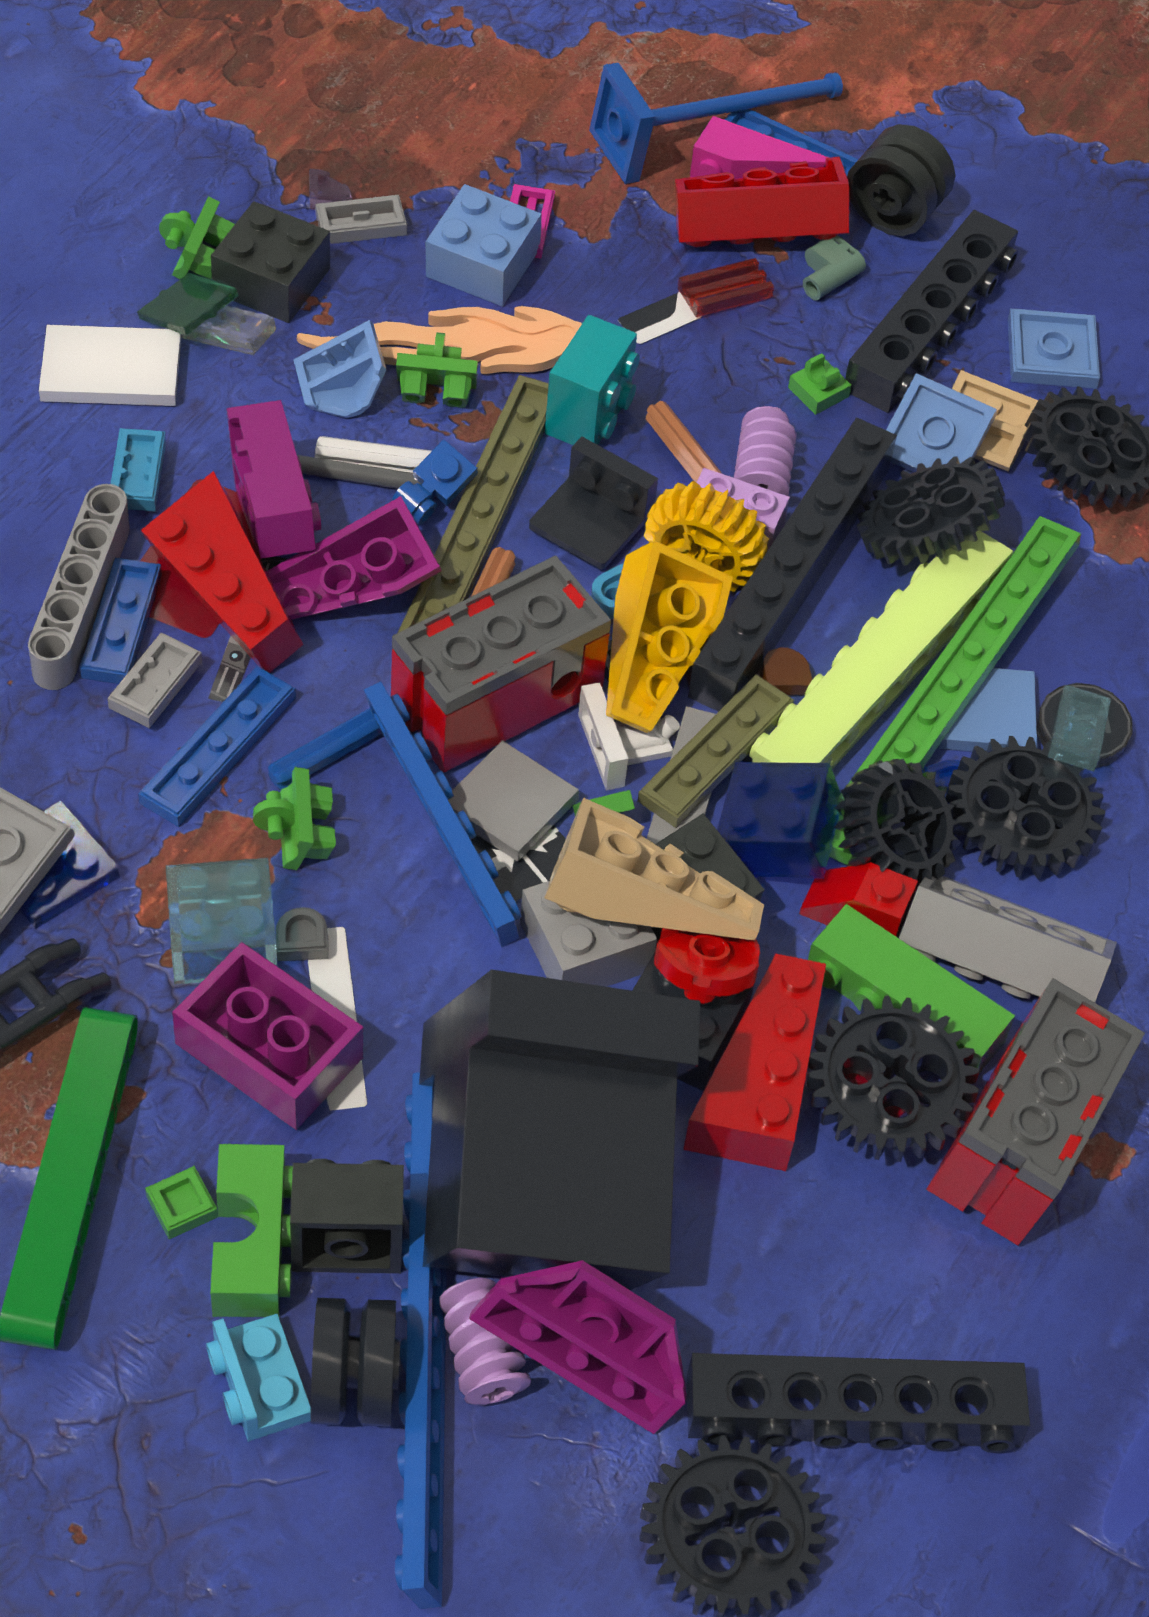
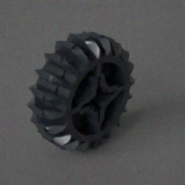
[833,759,962,891]

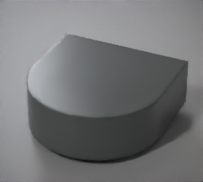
[276,907,329,961]

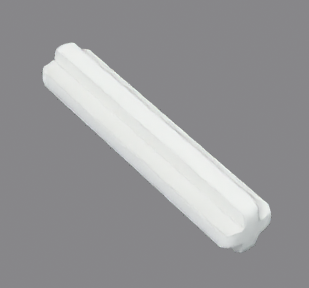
[315,436,432,473]

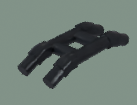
[0,938,112,1058]

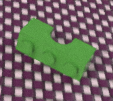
[210,1144,293,1317]

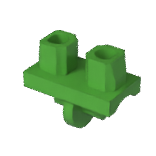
[159,196,235,281]
[396,332,478,408]
[253,767,336,870]

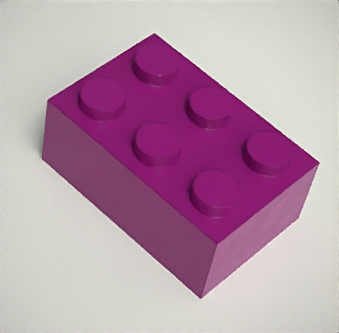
[172,942,363,1130]

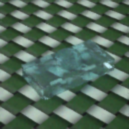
[1047,685,1111,772]

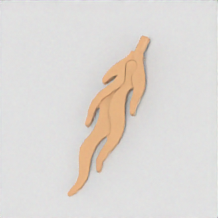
[297,306,582,374]

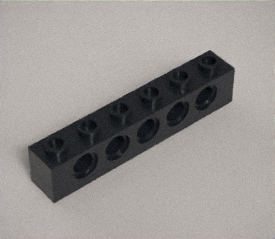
[845,209,1018,413]
[687,1353,1030,1453]

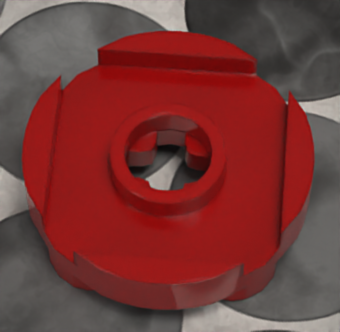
[654,928,760,1003]

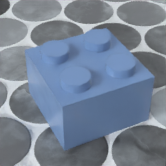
[425,184,542,307]

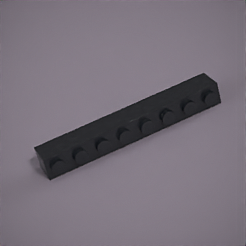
[688,417,897,712]

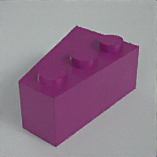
[226,400,321,559]

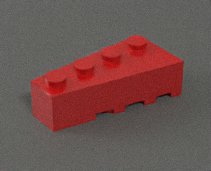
[675,156,849,247]
[141,471,303,673]
[683,953,826,1171]

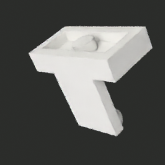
[578,682,680,791]

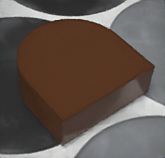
[760,647,812,695]

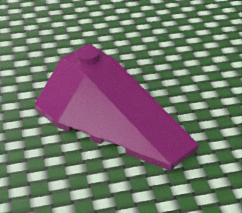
[267,496,442,619]

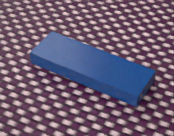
[80,558,162,684]

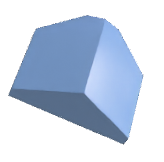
[293,320,386,418]

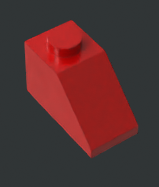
[799,862,918,938]

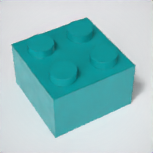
[545,314,640,445]

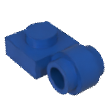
[391,439,478,525]

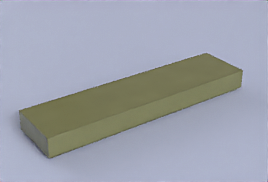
[637,675,794,828]

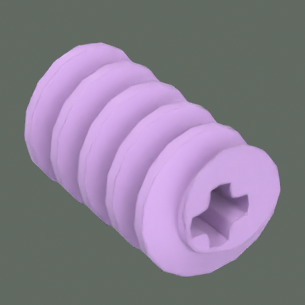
[734,406,797,496]
[440,1277,531,1405]

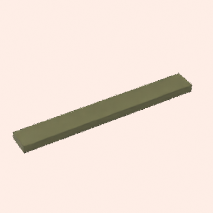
[398,375,549,633]

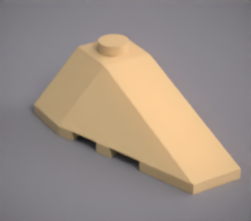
[544,798,764,940]

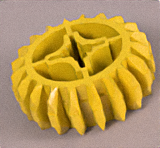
[644,481,769,592]

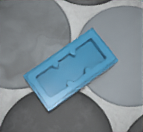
[111,428,166,511]

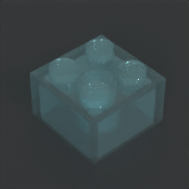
[166,858,277,985]

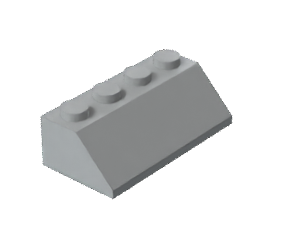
[899,876,1117,1003]

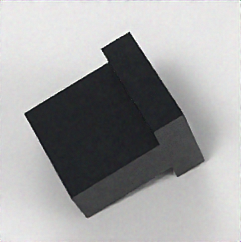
[419,969,700,1290]

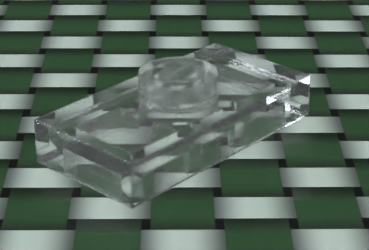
[177,300,276,355]

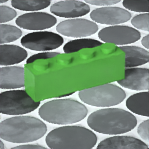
[808,904,1015,1074]

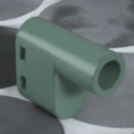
[803,235,866,300]

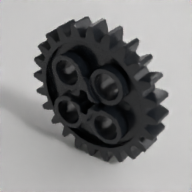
[1023,386,1149,509]
[857,456,1005,565]
[945,736,1105,879]
[807,996,979,1162]
[639,1435,826,1617]

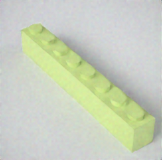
[749,531,1013,809]

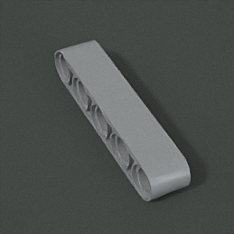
[28,484,130,690]

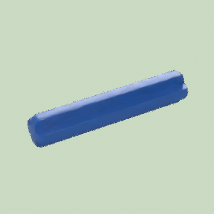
[268,708,382,790]

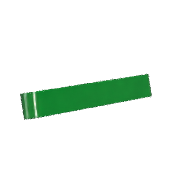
[0,1007,138,1350]

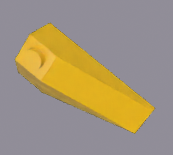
[606,540,733,733]

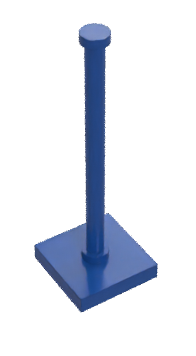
[589,62,843,184]

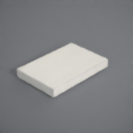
[39,325,181,406]

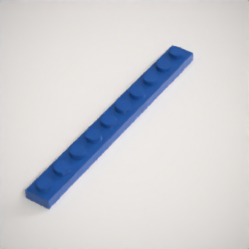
[395,1072,447,1609]

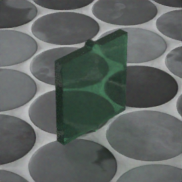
[137,273,239,335]

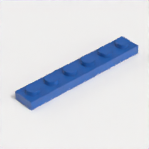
[364,681,522,947]

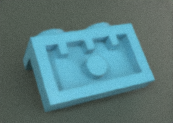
[206,1314,311,1442]

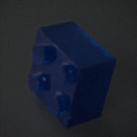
[717,762,843,879]

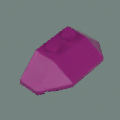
[469,1260,687,1434]

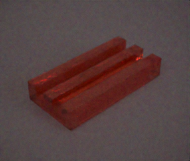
[677,258,774,317]

